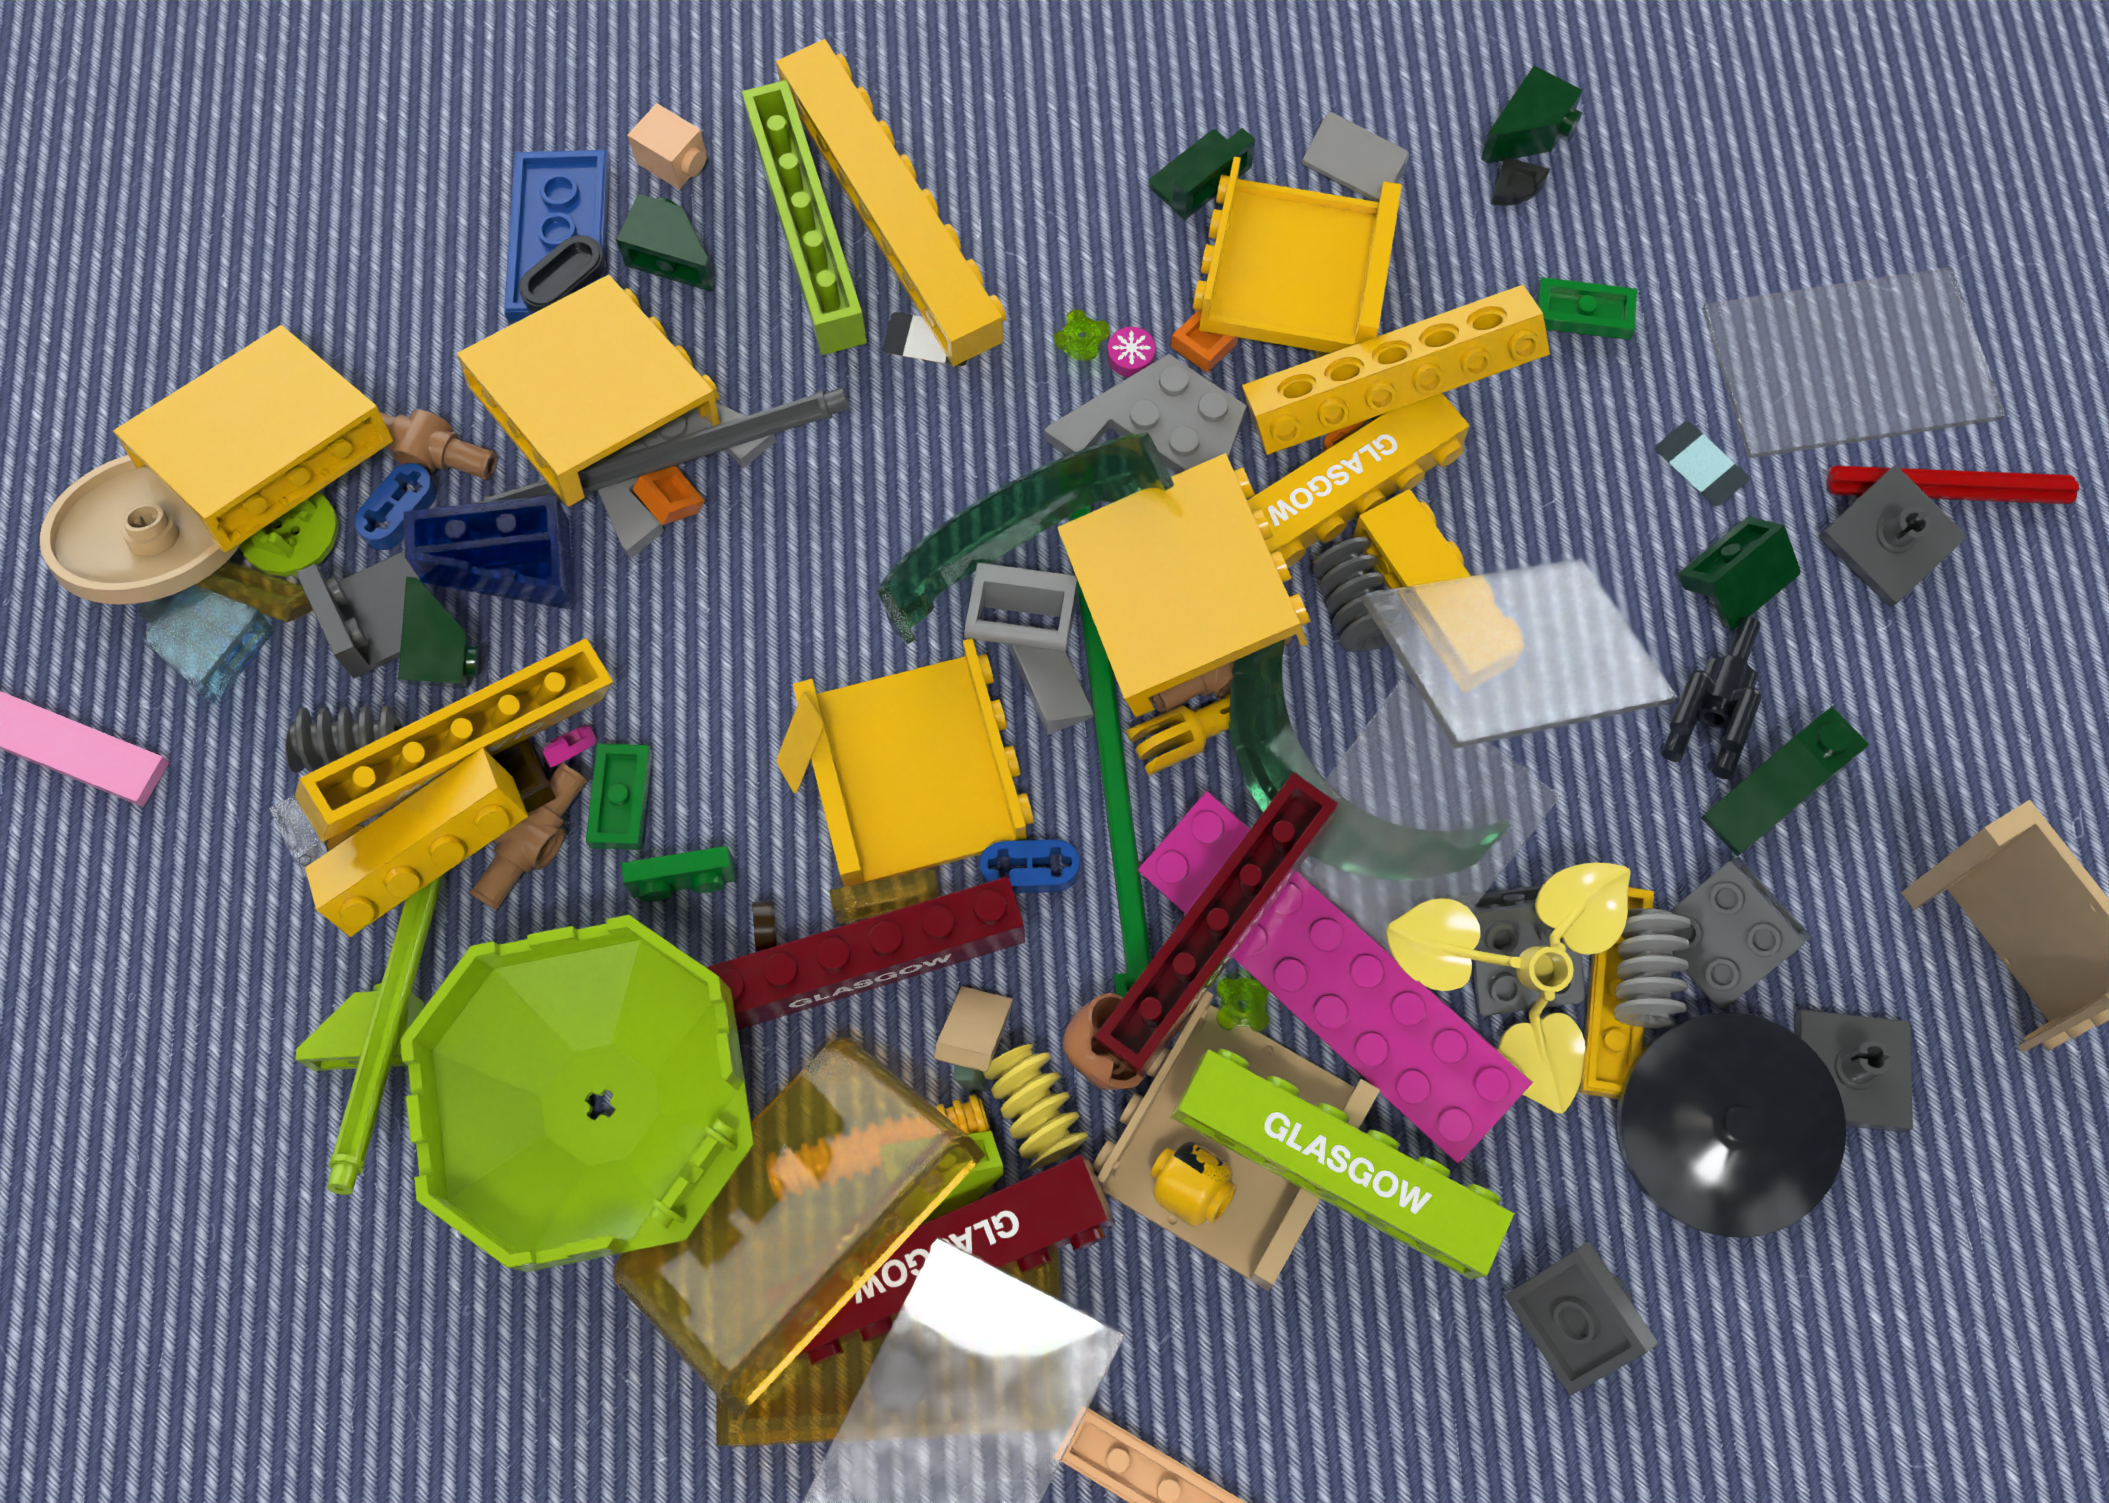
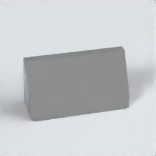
[1302,112,1409,202]
[1008,628,1094,735]

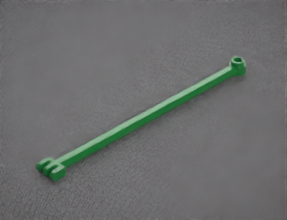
[1056,455,1152,998]

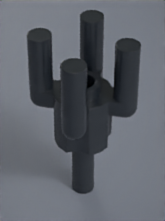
[1662,617,1762,779]

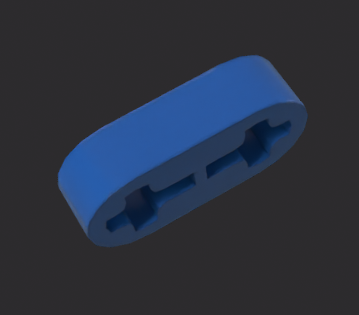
[354,463,437,550]
[980,839,1080,894]

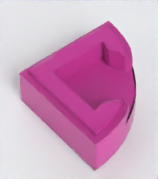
[542,724,598,768]

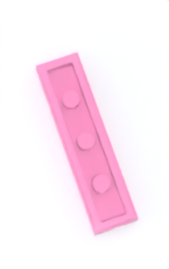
[0,691,170,807]

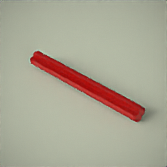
[1826,466,2079,505]

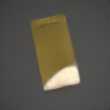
[198,562,313,623]
[829,869,940,923]

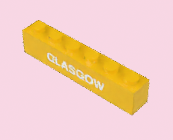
[1247,393,1470,568]
[294,638,613,842]

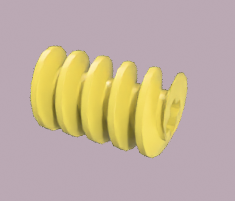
[982,1044,1089,1170]

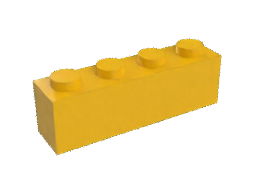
[1353,489,1522,697]
[305,747,528,937]

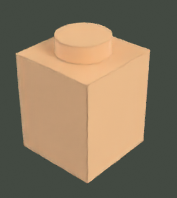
[627,103,708,190]

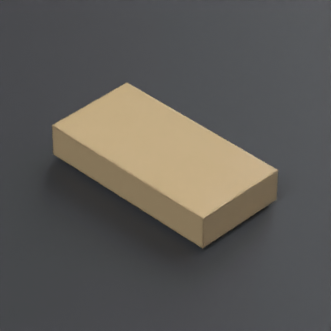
[934,986,1013,1072]

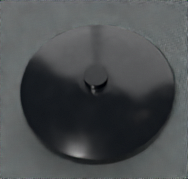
[1617,1013,1846,1238]

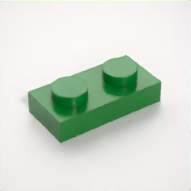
[1536,277,1637,340]
[585,743,652,850]
[621,846,737,901]

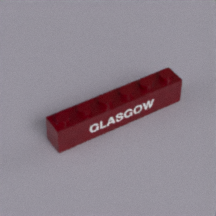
[1094,772,1339,1078]
[706,876,1025,1030]
[766,1155,1116,1366]

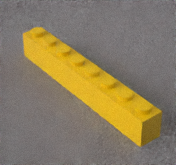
[776,39,1007,367]

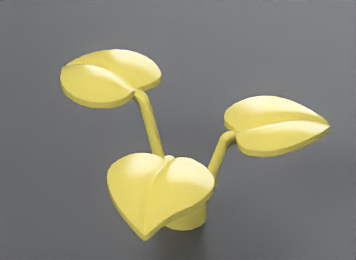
[1386,862,1631,1114]

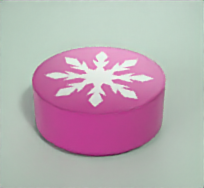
[1107,327,1156,377]

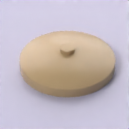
[40,455,242,605]

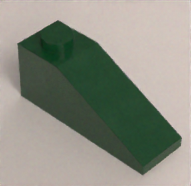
[1701,706,1870,857]

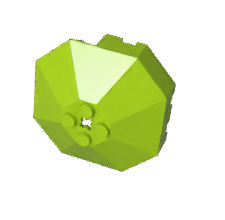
[400,915,754,1272]

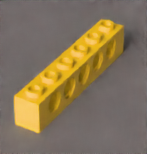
[1242,285,1550,455]

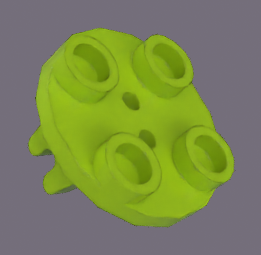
[239,492,340,578]

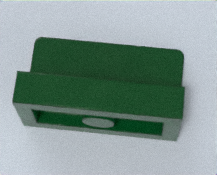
[1149,128,1255,220]
[1678,516,1801,630]

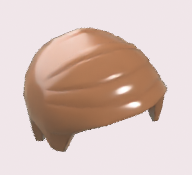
[1063,993,1148,1090]

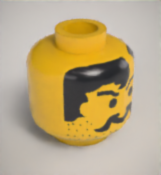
[1150,1141,1237,1226]

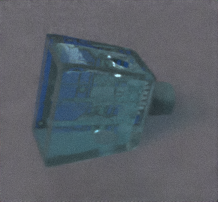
[138,585,275,706]

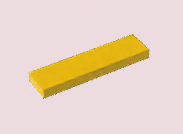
[1579,887,1654,1100]

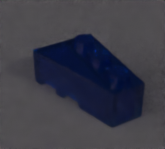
[404,494,574,611]

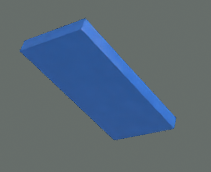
[504,150,611,321]

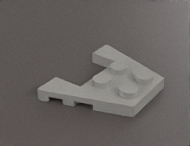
[1044,354,1247,474]
[593,402,776,559]

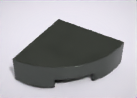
[1491,157,1550,206]

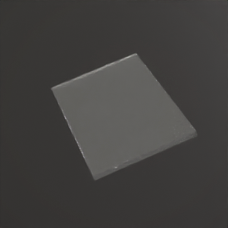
[1702,267,2005,459]
[1362,559,1677,749]
[1297,679,1561,955]
[801,1237,1125,1503]

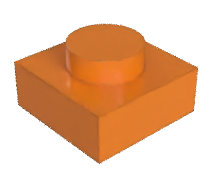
[1170,310,1239,373]
[632,465,705,525]

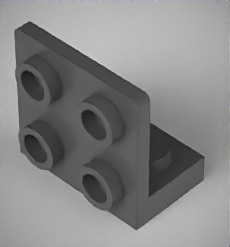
[296,552,422,679]
[1669,857,1812,1009]
[1455,885,1585,1016]

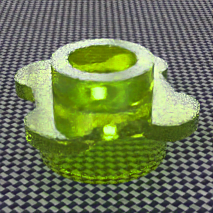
[1054,309,1110,361]
[1216,978,1270,1032]

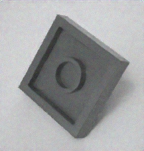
[1818,465,1968,607]
[1794,1010,1913,1133]
[1504,1242,1659,1396]

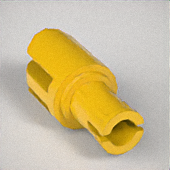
[1126,694,1244,776]

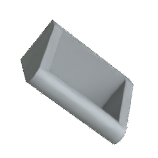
[964,562,1078,652]

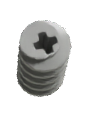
[1614,908,1691,1029]

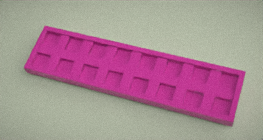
[1138,791,1533,1164]

